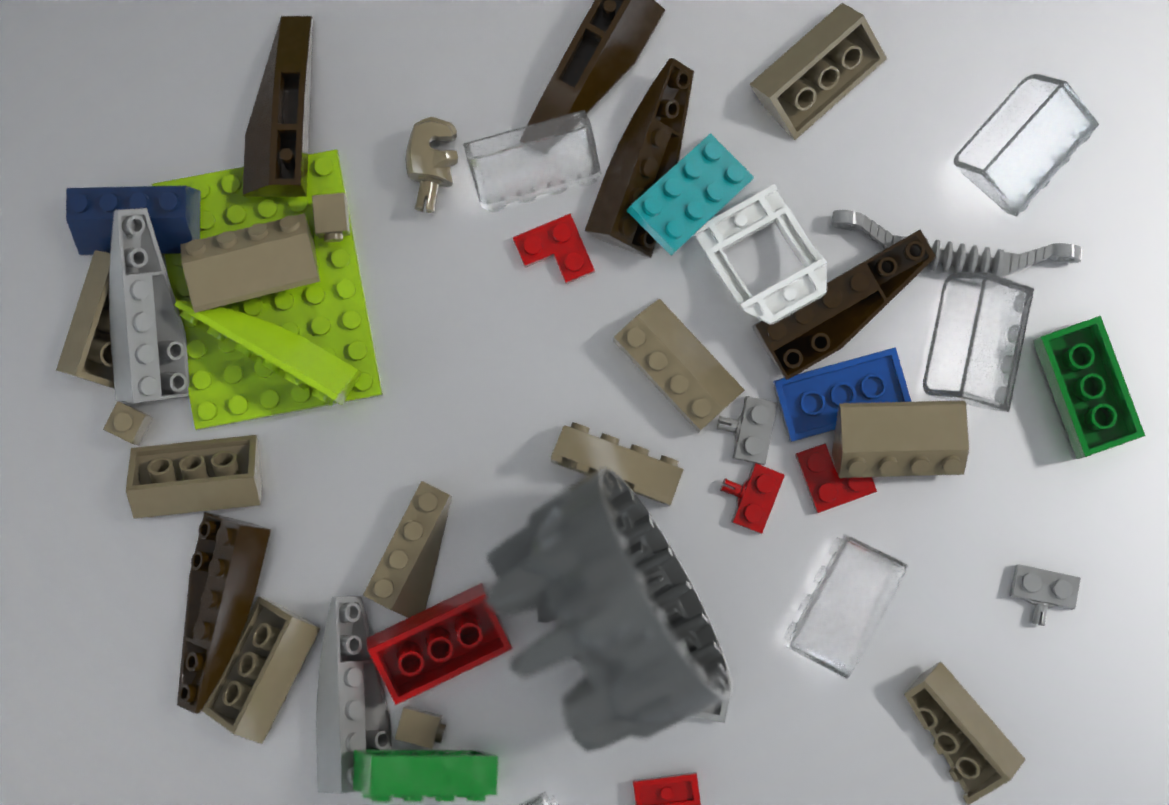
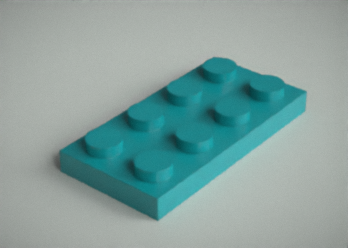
[627,133,754,256]

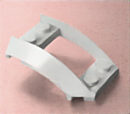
[695,184,827,325]

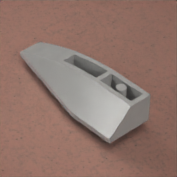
[109,208,190,403]
[316,596,391,793]

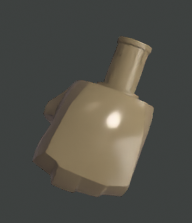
[405,117,458,213]

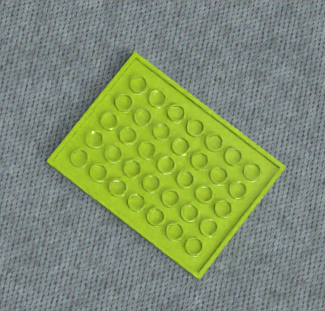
[152,149,383,430]

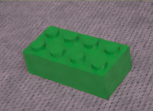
[1033,316,1145,459]
[353,750,498,802]

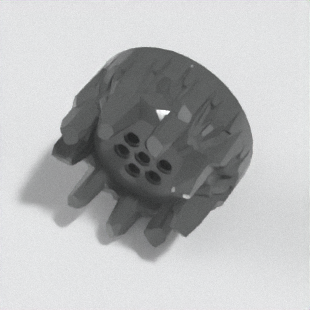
[485,467,732,752]

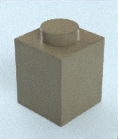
[312,193,351,242]
[103,401,153,446]
[395,706,446,749]

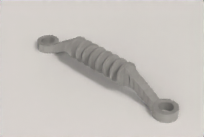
[831,210,1082,280]

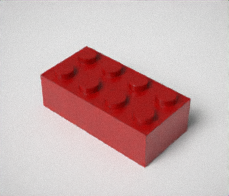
[366,583,512,705]

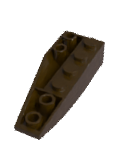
[519,0,665,157]
[243,16,313,197]
[584,58,694,258]
[752,229,936,380]
[177,512,271,714]

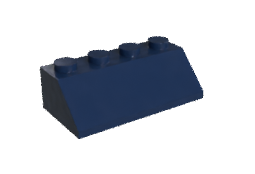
[66,185,201,255]

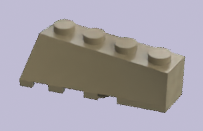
[550,422,684,506]
[363,481,452,618]
[904,661,1026,805]

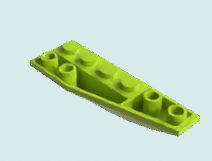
[174,300,362,406]

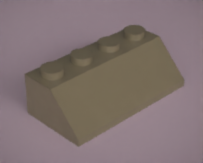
[749,3,887,140]
[181,213,320,313]
[56,250,115,389]
[613,298,745,433]
[832,401,969,478]
[125,435,262,519]
[202,596,321,744]

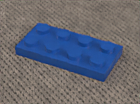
[773,347,911,442]

